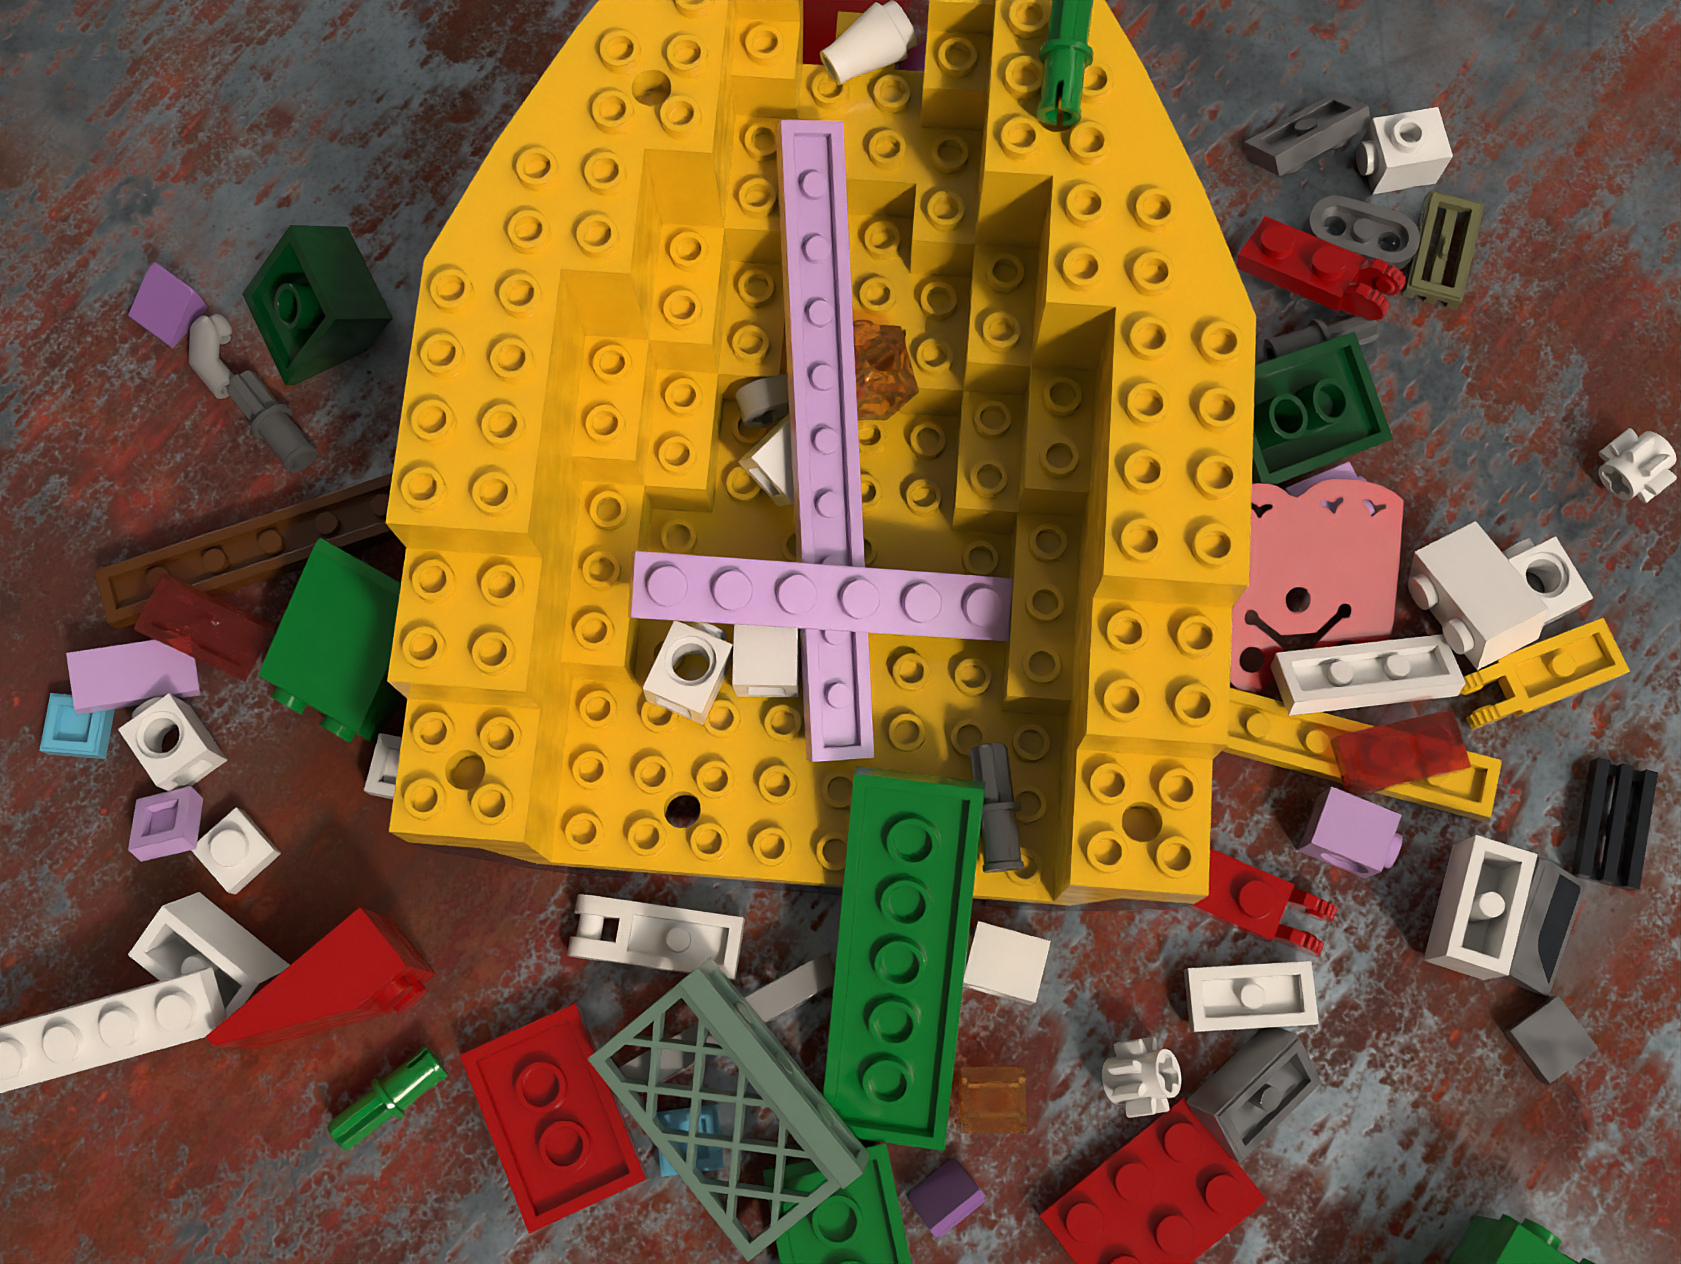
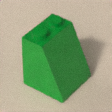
[258,538,404,744]

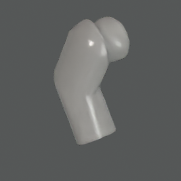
[188,314,234,399]

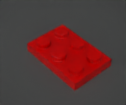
[460,1003,649,1234]
[1037,1096,1267,1264]

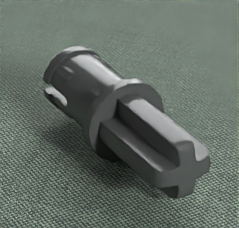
[1263,314,1380,362]
[227,370,318,473]
[970,743,1024,873]

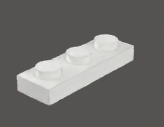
[1270,634,1466,716]

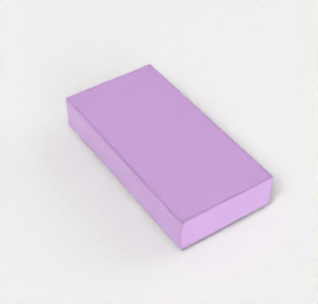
[66,634,201,715]

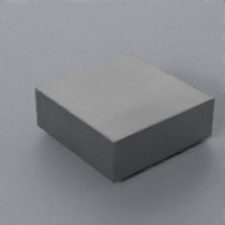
[1503,995,1598,1084]

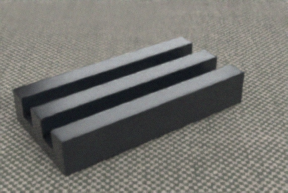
[1572,757,1658,891]

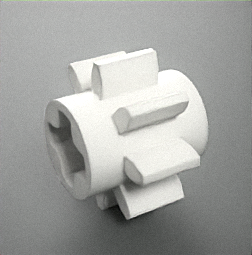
[1599,428,1677,503]
[1102,1037,1181,1118]

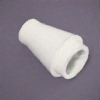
[820,0,917,85]

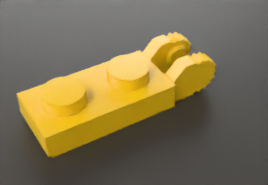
[1458,618,1630,730]

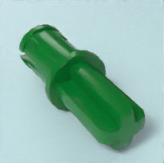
[1036,0,1094,126]
[327,1044,449,1151]

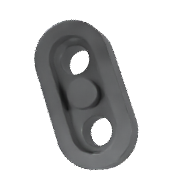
[1304,195,1420,270]

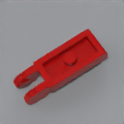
[1237,216,1406,322]
[1185,848,1338,957]

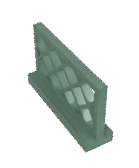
[588,957,870,1262]

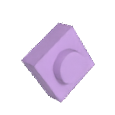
[128,786,203,862]

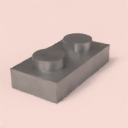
[1244,92,1371,176]

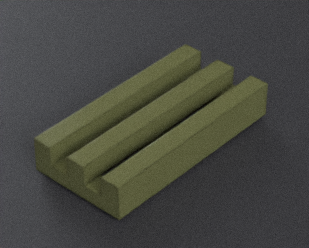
[1401,190,1484,310]

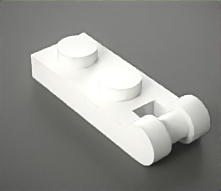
[567,894,745,980]

